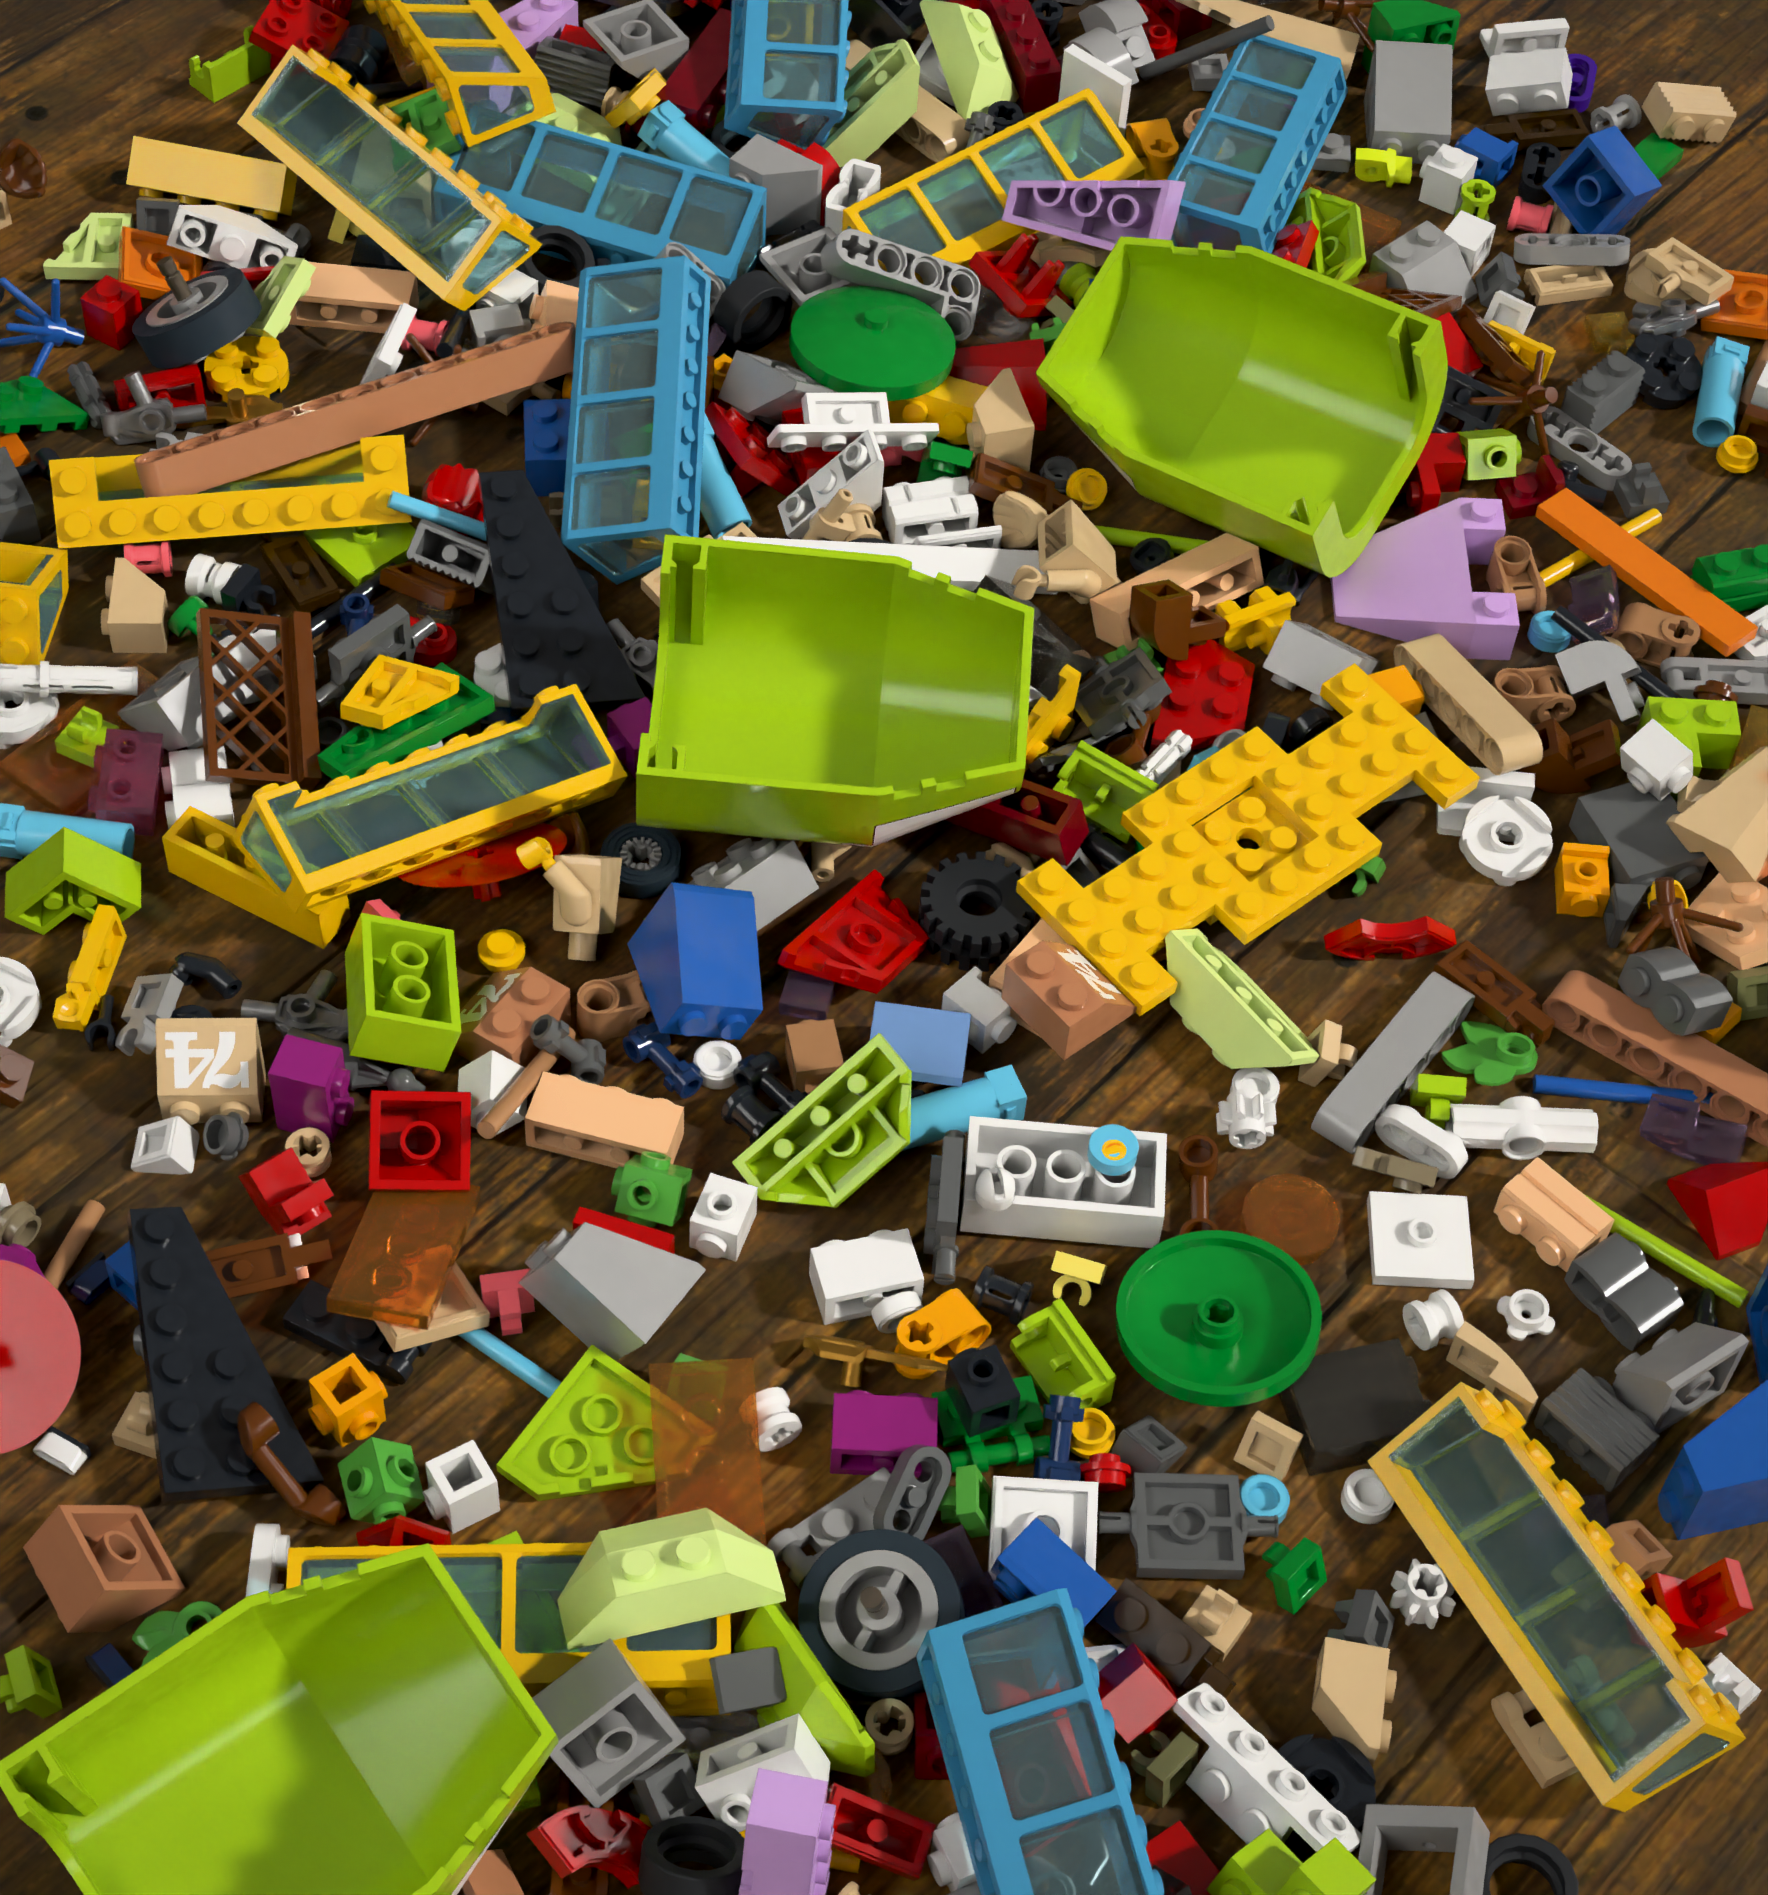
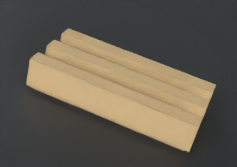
[1523,265,1614,306]

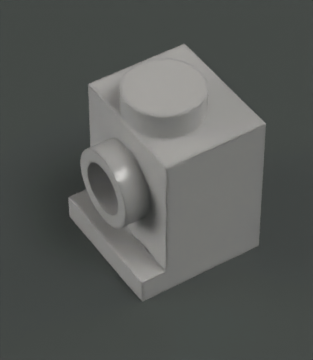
[469,303,532,349]

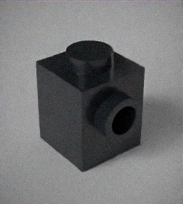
[945,1344,1021,1438]

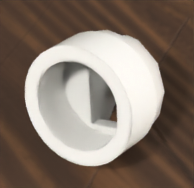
[975,1167,1016,1212]

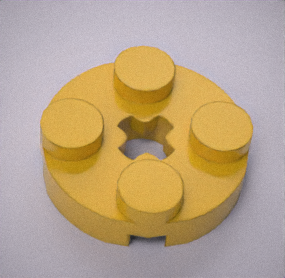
[204,336,290,403]

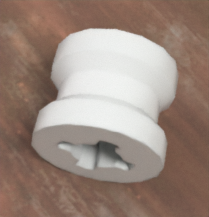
[1403,1289,1464,1351]
[739,1387,802,1452]

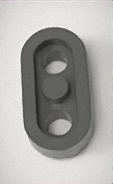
[873,1444,951,1540]

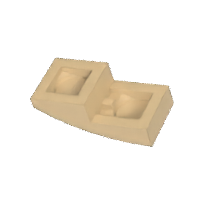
[1446,1321,1538,1429]

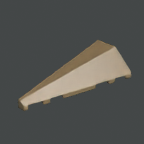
[1175,0,1360,80]
[1666,746,1768,883]

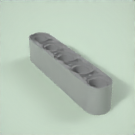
[1311,971,1475,1155]

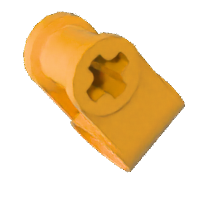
[1126,118,1179,180]
[893,1288,991,1379]

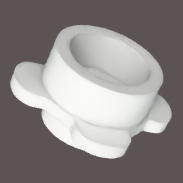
[1497,1289,1555,1341]

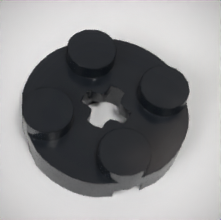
[1625,334,1703,410]
[1277,1734,1376,1849]

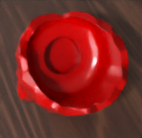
[422,463,484,537]

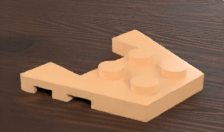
[1684,855,1768,970]

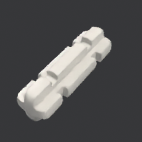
[1135,729,1192,784]

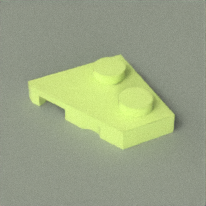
[43,212,134,280]
[245,256,316,339]

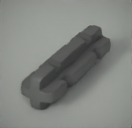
[67,361,112,429]

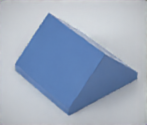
[869,1001,971,1087]

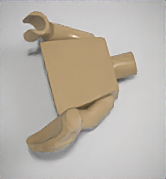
[993,491,1123,604]

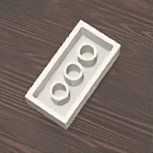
[960,1116,1167,1248]

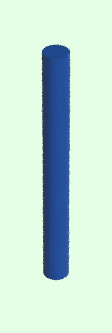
[1533,1074,1714,1109]

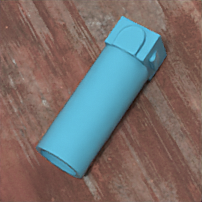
[637,100,730,177]
[1692,336,1750,448]
[700,414,752,539]
[0,803,135,859]
[901,1064,1027,1152]

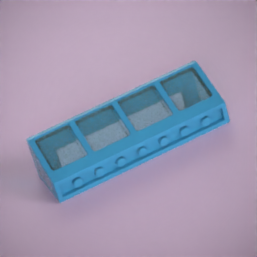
[724,0,852,150]
[1167,35,1348,254]
[434,102,767,289]
[561,255,711,585]
[916,1588,1164,1895]

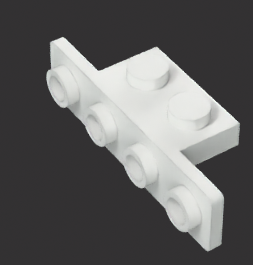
[767,392,939,453]
[1172,1683,1362,1853]

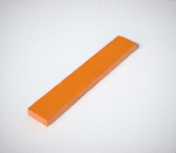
[1535,487,1758,657]

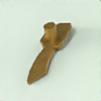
[176,388,284,429]
[803,1335,947,1387]

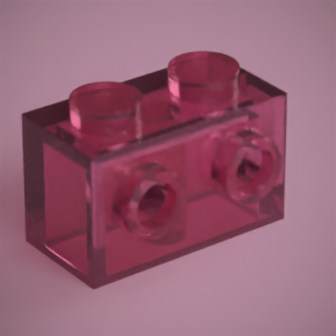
[88,728,164,836]

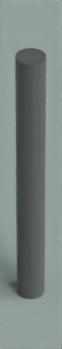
[1139,15,1275,81]

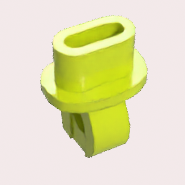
[1355,148,1412,188]

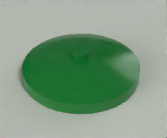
[789,286,956,401]
[1116,1230,1322,1407]

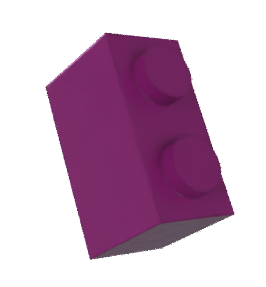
[268,1034,354,1143]
[830,1390,938,1478]

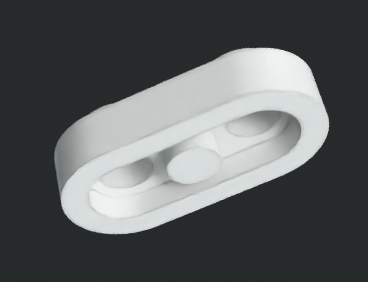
[1374,1104,1468,1179]
[246,1523,290,1597]

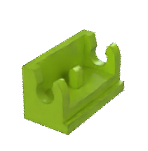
[189,25,273,103]
[1053,740,1159,844]
[1010,1298,1116,1409]

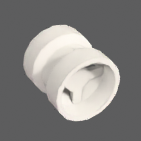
[185,554,242,605]

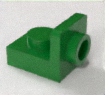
[916,441,974,483]

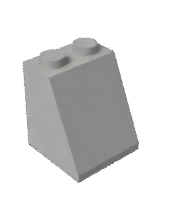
[1364,40,1453,164]
[519,1222,706,1361]

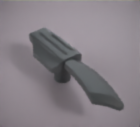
[1029,723,1131,774]

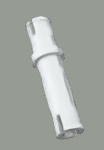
[0,661,138,697]

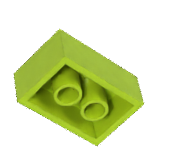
[345,913,461,1072]

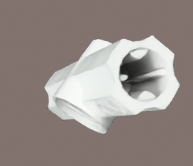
[1445,1096,1599,1160]

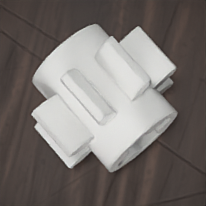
[1216,1088,1277,1149]
[1389,1559,1456,1629]

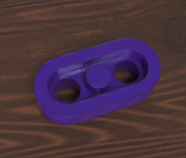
[1560,54,1597,113]

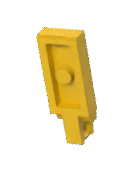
[52,904,127,1032]

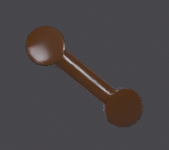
[1104,703,1161,767]
[1179,1135,1219,1235]
[238,1401,347,1527]

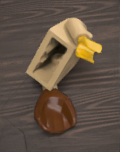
[0,138,48,230]
[516,812,622,961]

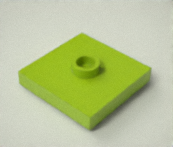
[304,522,416,587]

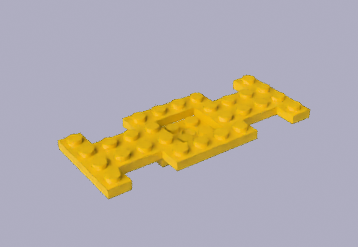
[1016,663,1480,1016]

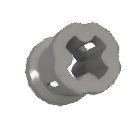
[1590,94,1642,133]

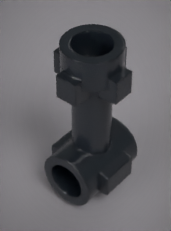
[733,1051,809,1115]

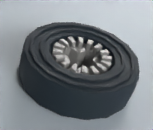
[600,822,683,899]

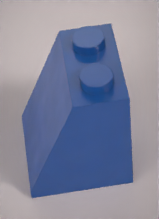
[627,882,763,1040]
[1658,1379,1768,1540]

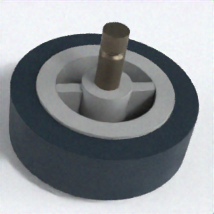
[132,256,262,369]
[798,1529,965,1701]

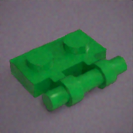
[931,1375,1050,1473]

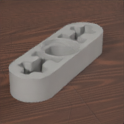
[1513,233,1631,266]
[1527,406,1632,491]

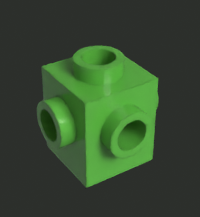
[611,1151,693,1227]
[338,1437,425,1525]

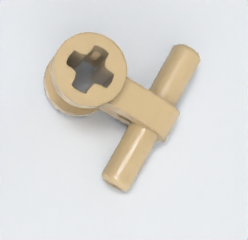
[802,489,883,542]

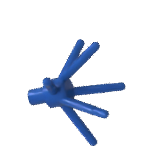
[0,277,84,378]

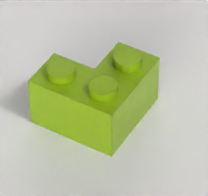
[1636,696,1741,800]
[4,827,141,935]
[1206,1828,1377,1895]

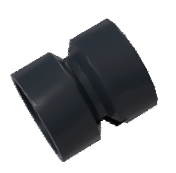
[328,24,389,88]

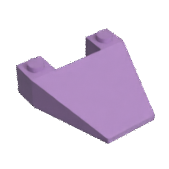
[1330,498,1520,660]

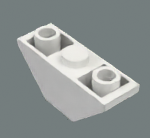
[167,205,298,269]
[777,429,884,539]

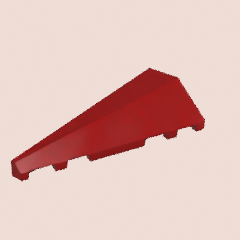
[948,338,1047,431]

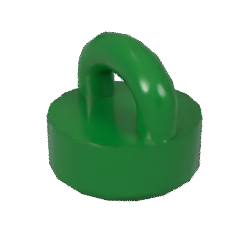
[167,595,213,638]

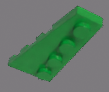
[0,376,90,434]
[317,662,496,780]

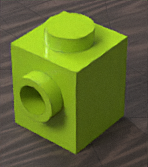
[1458,428,1522,481]

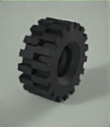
[918,851,1036,972]

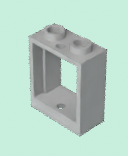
[1358,1804,1490,1895]

